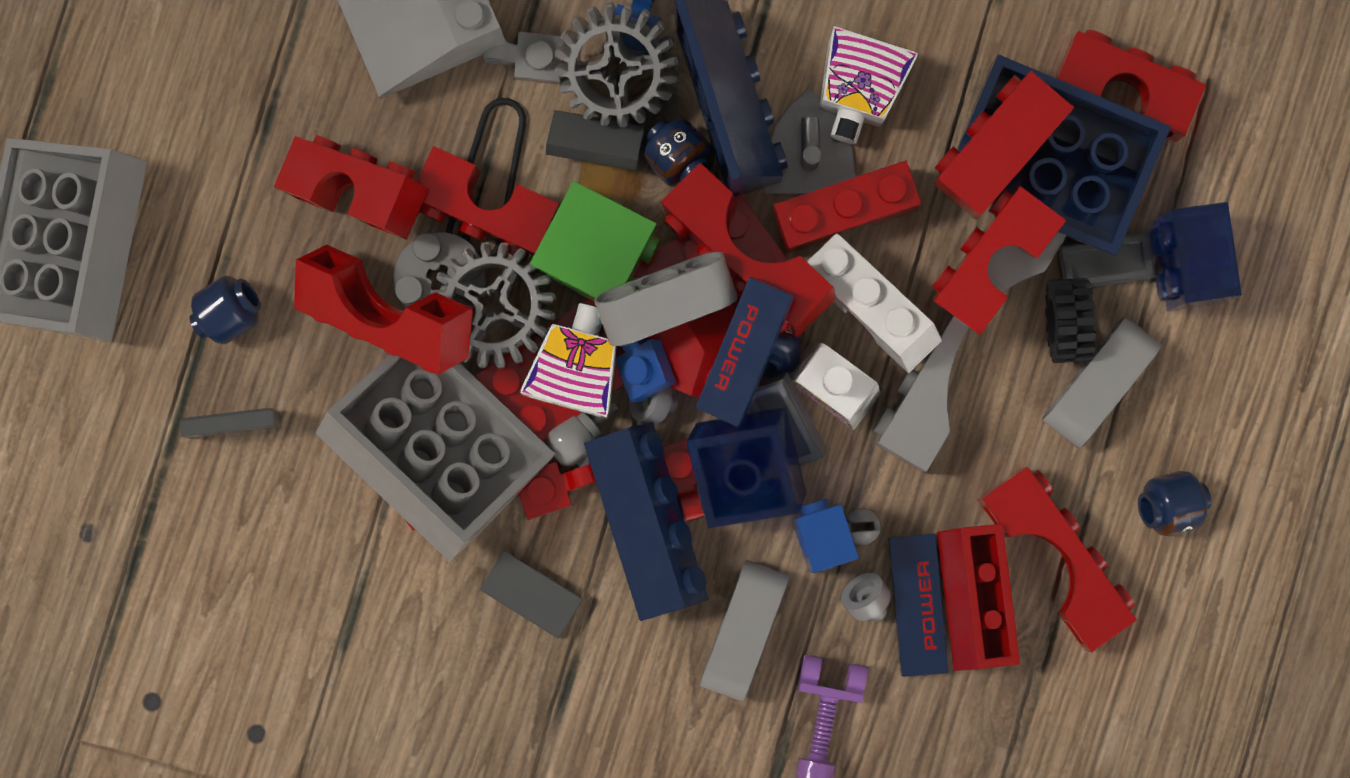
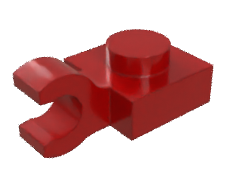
[663,437,708,522]
[518,461,596,520]

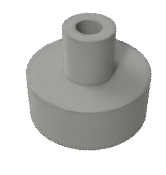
[629,387,678,424]
[841,573,891,621]

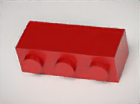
[933,71,1074,220]
[937,523,1020,671]

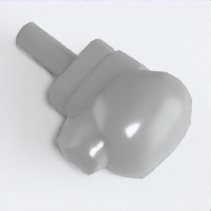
[546,401,618,467]

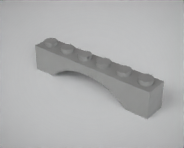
[873,232,1066,473]

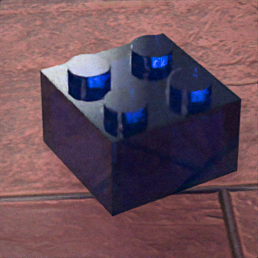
[1149,202,1242,311]
[686,407,807,528]

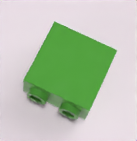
[530,181,661,301]

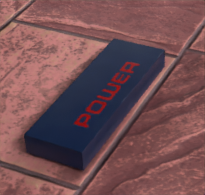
[695,276,796,427]
[888,534,948,677]

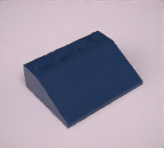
[674,0,788,197]
[957,54,1171,256]

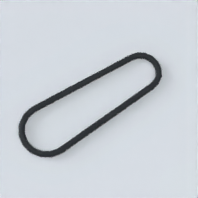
[446,98,526,256]

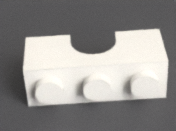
[807,233,942,373]

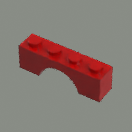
[660,163,836,338]
[294,244,473,375]
[977,467,1137,653]

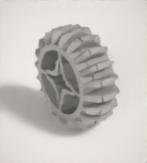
[554,2,679,128]
[430,242,556,369]

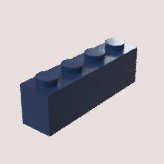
[584,422,709,621]

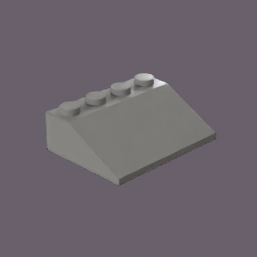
[338,0,506,99]
[0,138,147,342]
[315,355,555,563]

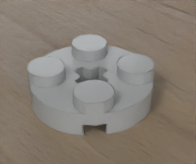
[393,232,487,313]

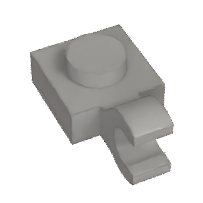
[483,32,564,84]

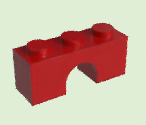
[1055,30,1206,143]
[274,135,428,240]
[417,146,560,261]
[772,160,921,254]
[931,186,1066,335]

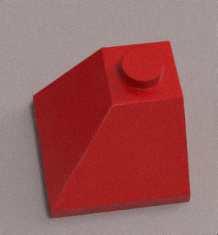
[647,302,738,398]

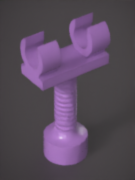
[796,655,868,778]

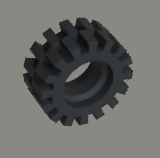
[1045,278,1096,363]

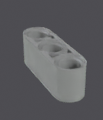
[594,252,738,346]
[1042,316,1162,449]
[699,560,789,702]

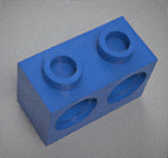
[792,498,859,573]

